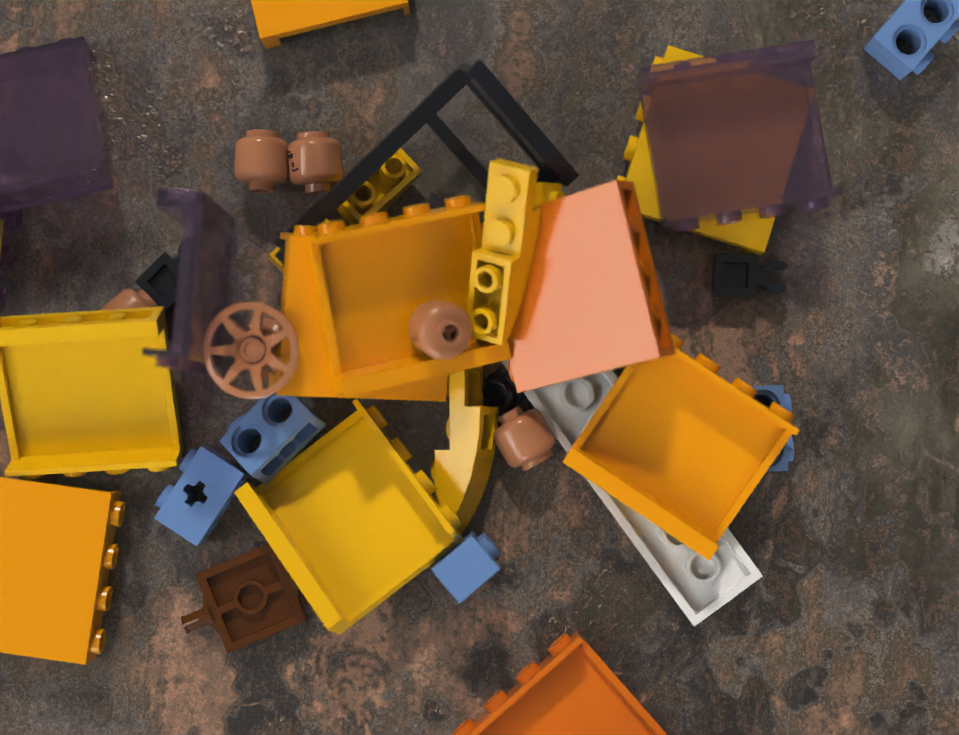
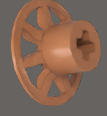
[203,301,300,399]

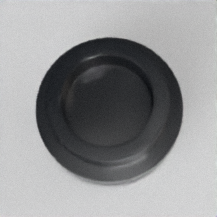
[482,369,523,411]

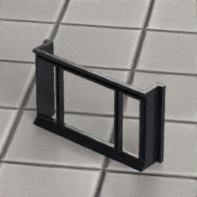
[274,59,579,265]

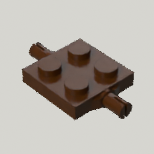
[181,543,308,654]

